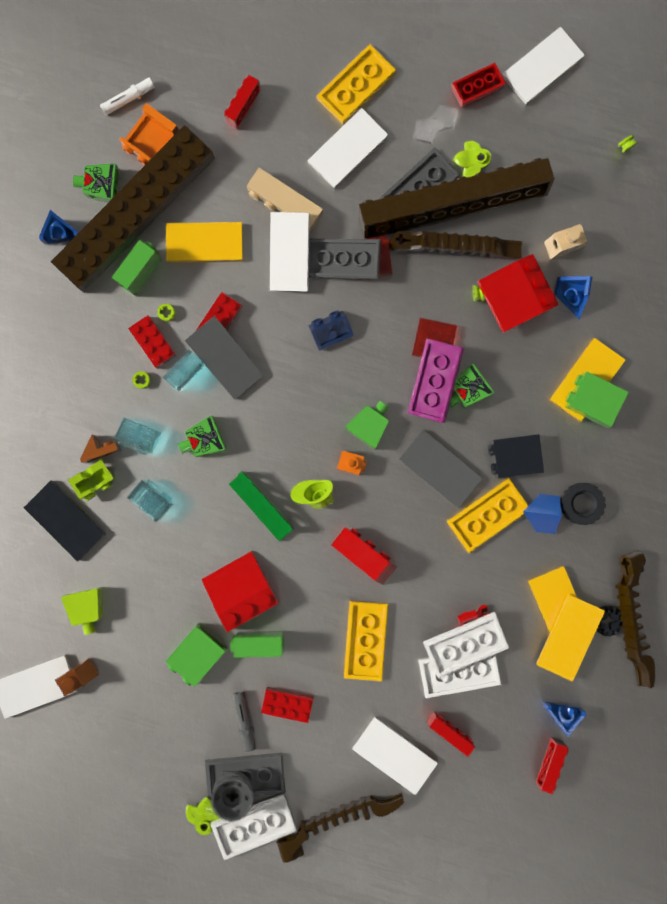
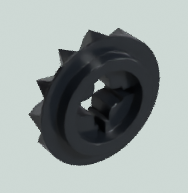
[596,606,623,637]

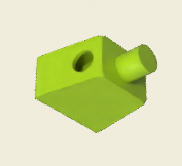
[61,587,103,635]

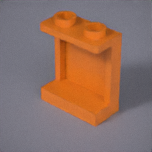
[119,103,179,166]

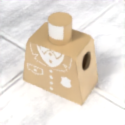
[544,224,587,260]

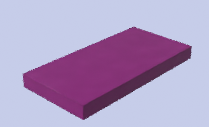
[408,339,464,423]

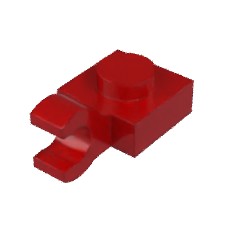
[457,605,490,626]

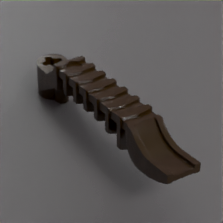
[388,230,522,259]
[615,550,655,688]
[277,792,404,863]

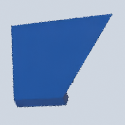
[39,210,79,245]
[554,276,593,319]
[523,494,562,534]
[543,702,586,737]

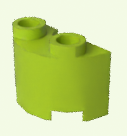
[68,460,114,501]

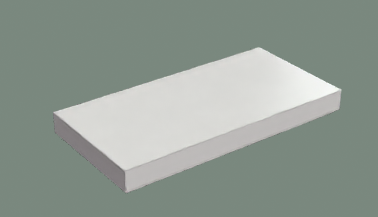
[502,27,585,105]
[308,108,388,189]
[270,212,310,291]
[423,612,509,678]
[418,654,501,698]
[0,655,79,719]
[352,717,438,795]
[211,793,297,860]

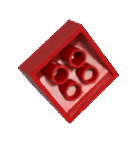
[477,254,559,333]
[201,551,279,632]

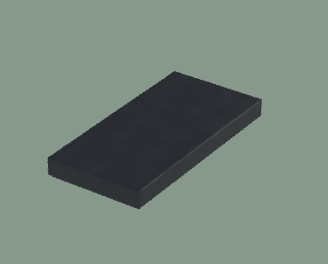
[23,480,106,562]

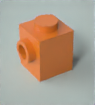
[337,450,367,475]

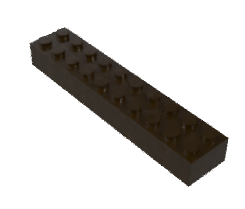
[51,125,215,293]
[359,158,555,239]

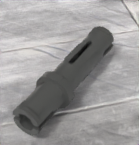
[233,691,256,752]

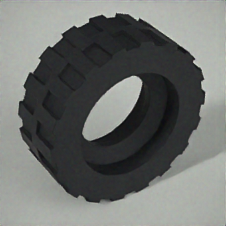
[560,483,606,525]

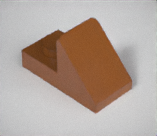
[80,435,122,463]
[55,658,99,696]

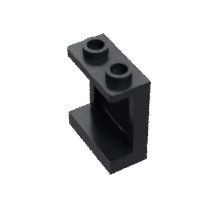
[488,434,544,478]

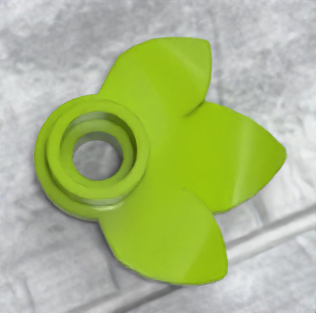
[453,141,491,177]
[186,796,220,835]

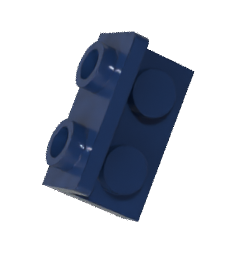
[308,311,354,351]

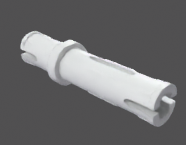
[100,77,155,116]

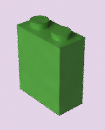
[111,240,162,296]
[565,371,629,428]
[165,623,227,687]
[231,631,284,658]

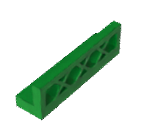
[229,471,294,541]

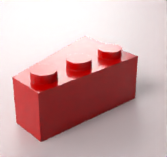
[331,527,397,585]

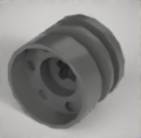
[211,771,253,822]

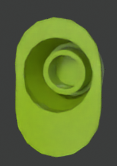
[290,480,334,509]

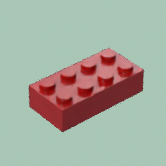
[451,62,505,108]
[224,75,261,130]
[196,292,242,330]
[128,315,177,369]
[261,687,314,723]
[427,712,475,757]
[536,737,569,794]

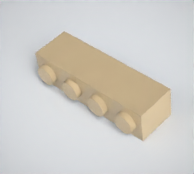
[246,168,323,233]

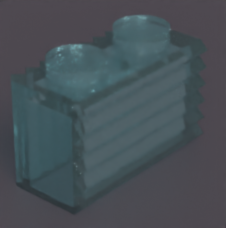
[163,350,205,391]
[114,417,162,456]
[127,479,173,522]

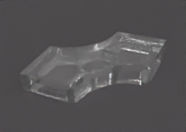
[413,105,458,144]

